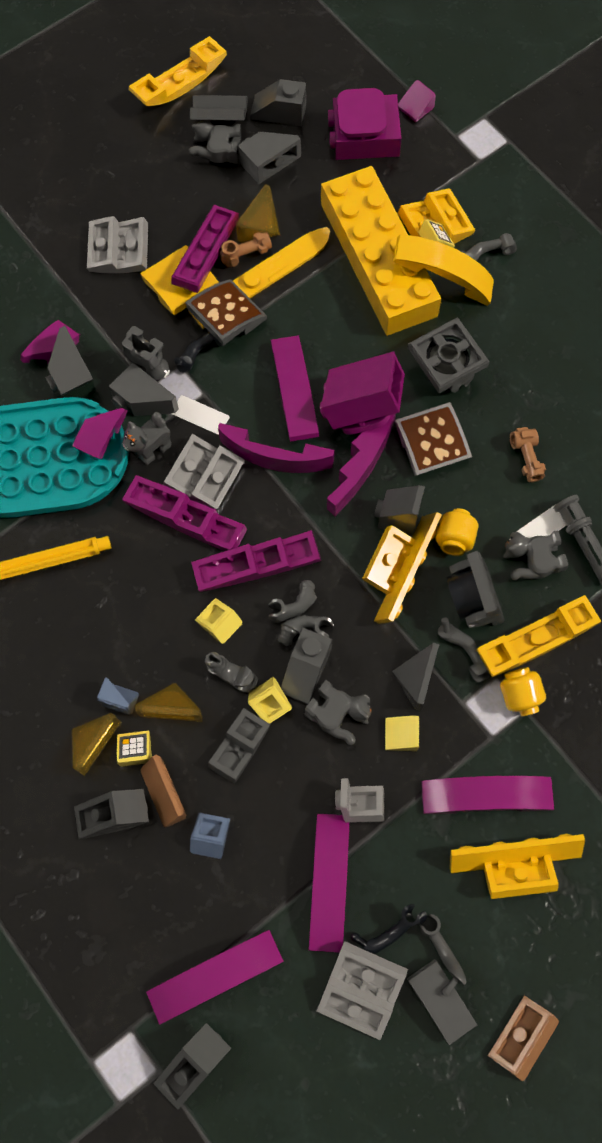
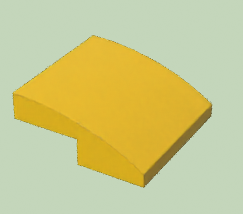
[398,188,475,244]
[140,245,219,315]

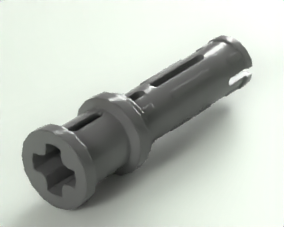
[553,495,602,585]

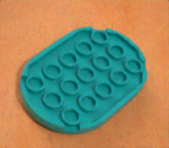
[0,397,129,518]

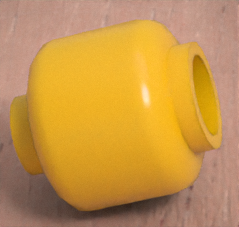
[435,508,479,556]
[500,667,546,716]

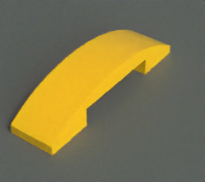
[129,36,227,106]
[393,234,494,306]
[476,595,601,677]

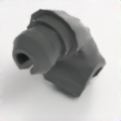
[268,580,317,623]
[277,615,334,646]
[205,652,258,693]

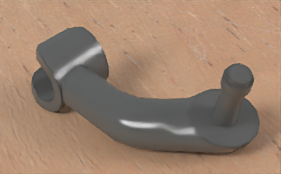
[461,233,517,261]
[438,617,490,683]
[419,914,466,997]

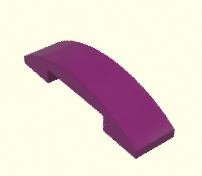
[218,423,335,473]
[421,776,554,814]
[309,813,350,953]
[146,930,284,1025]

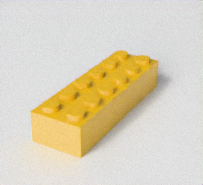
[321,166,441,336]

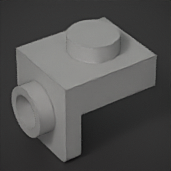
[335,778,384,823]

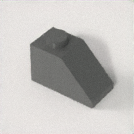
[250,79,307,126]
[238,132,301,184]
[45,326,93,397]
[109,363,179,416]
[374,485,425,537]
[281,628,332,705]
[74,789,149,839]
[153,1023,231,1109]

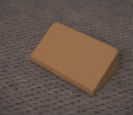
[141,755,187,827]
[488,995,559,1081]

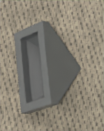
[392,643,439,711]

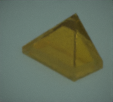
[236,184,280,243]
[135,683,203,722]
[72,713,121,776]

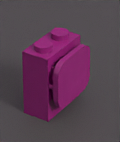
[328,88,401,160]
[320,351,405,435]

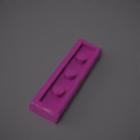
[171,205,239,293]

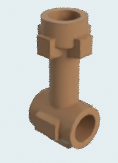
[219,232,272,267]
[510,427,546,482]

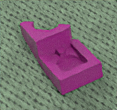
[21,320,79,364]
[72,408,128,459]

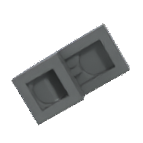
[208,708,271,784]
[407,959,477,1045]

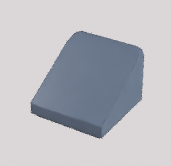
[190,812,230,859]

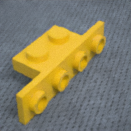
[362,512,442,624]
[450,834,585,899]

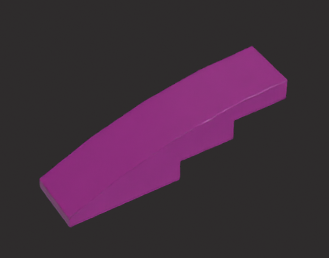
[271,335,319,442]
[327,414,396,516]
[122,475,247,551]
[191,530,321,592]

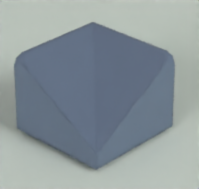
[97,677,139,715]

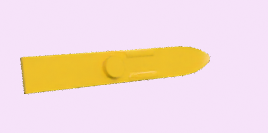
[188,227,330,329]

